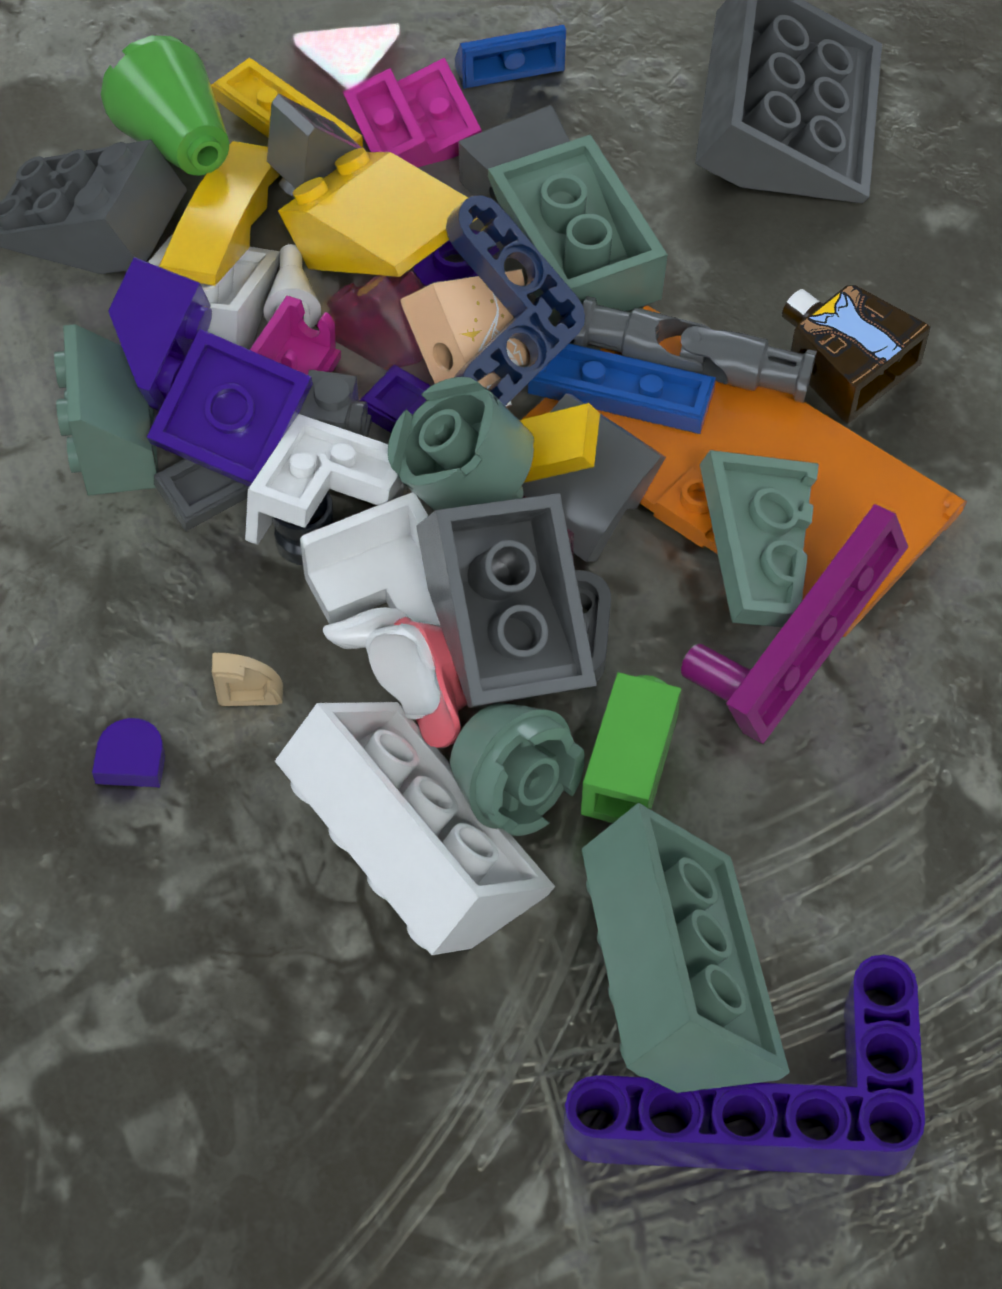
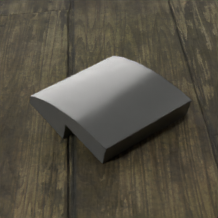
[522,394,666,562]

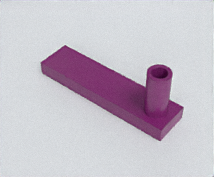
[681,504,908,744]

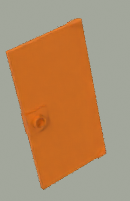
[522,305,967,637]

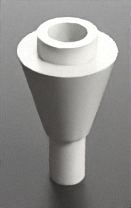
[264,244,321,328]

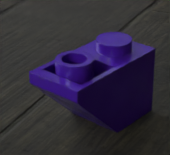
[108,257,212,410]

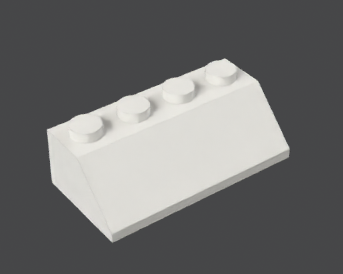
[275,702,555,955]

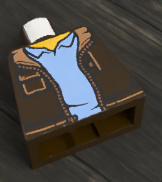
[782,285,931,424]

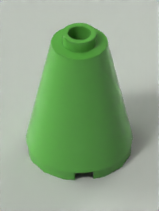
[101,35,229,176]

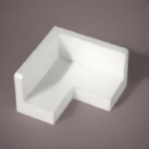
[245,414,408,545]
[300,492,441,627]

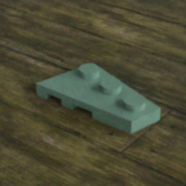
[700,450,819,627]

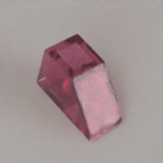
[315,271,424,371]

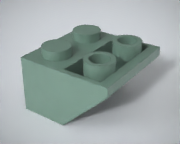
[54,324,159,496]

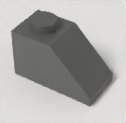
[267,93,362,199]

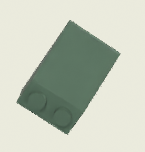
[488,134,668,326]

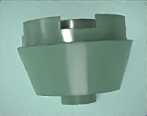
[450,703,585,836]

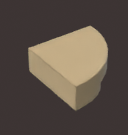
[212,653,283,706]

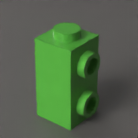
[581,672,681,823]

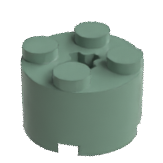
[388,377,534,511]

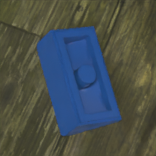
[455,25,566,89]

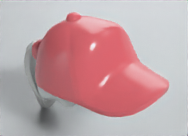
[323,607,467,748]

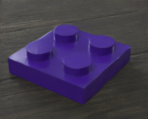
[147,328,313,487]

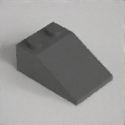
[416,493,597,708]

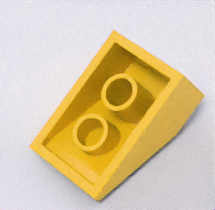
[278,148,478,277]

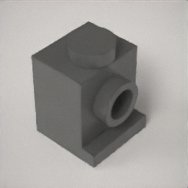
[299,370,372,437]

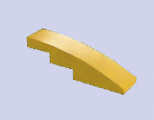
[159,141,280,286]

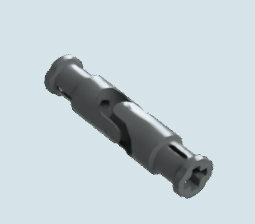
[574,296,817,403]

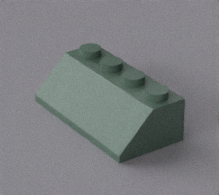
[581,803,790,1093]

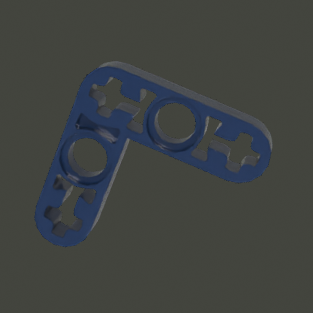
[446,195,585,406]

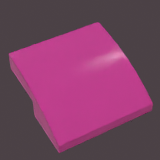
[343,57,482,168]

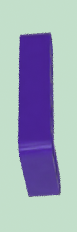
[563,954,925,1176]

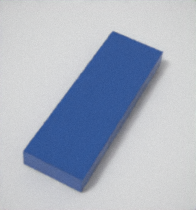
[528,343,716,434]

